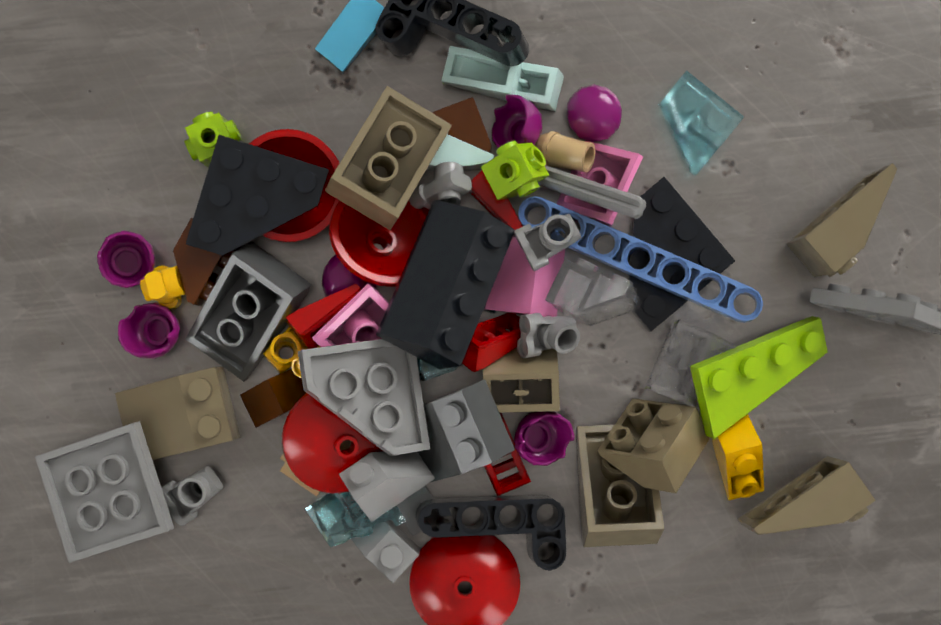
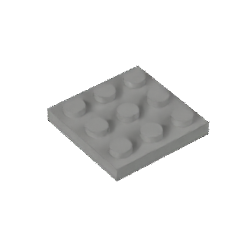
[35,421,174,563]

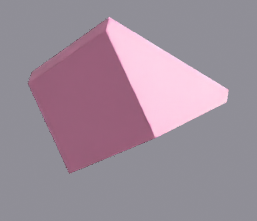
[556,140,643,227]
[484,237,565,317]
[312,284,390,347]

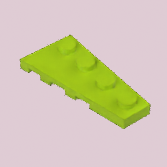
[690,316,828,439]

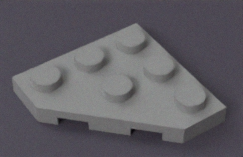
[810,284,941,335]
[298,339,430,456]

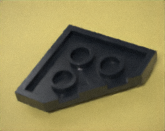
[186,135,329,255]
[626,177,735,332]

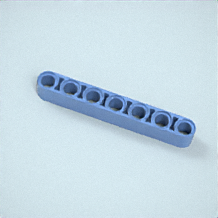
[518,196,763,323]

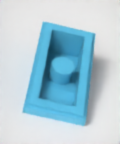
[315,0,385,73]

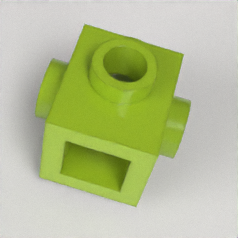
[184,112,242,168]
[481,140,549,200]

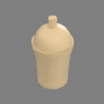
[534,131,595,172]

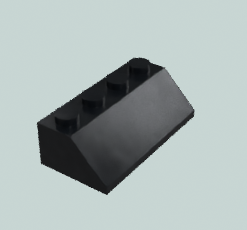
[376,200,514,369]

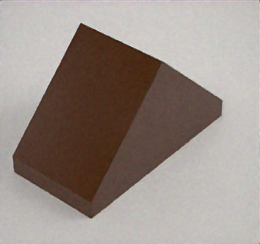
[431,97,492,153]
[240,369,306,428]

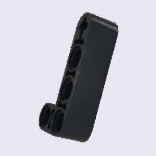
[376,0,530,66]
[415,495,566,571]

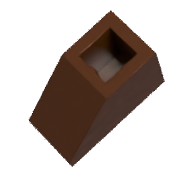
[173,218,236,306]

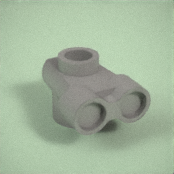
[409,162,472,210]
[514,213,581,271]
[517,313,580,358]
[161,466,223,526]

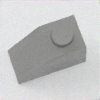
[339,451,435,522]
[341,507,421,583]

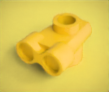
[140,265,185,309]
[263,322,320,374]

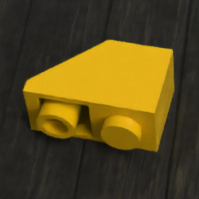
[712,414,764,501]

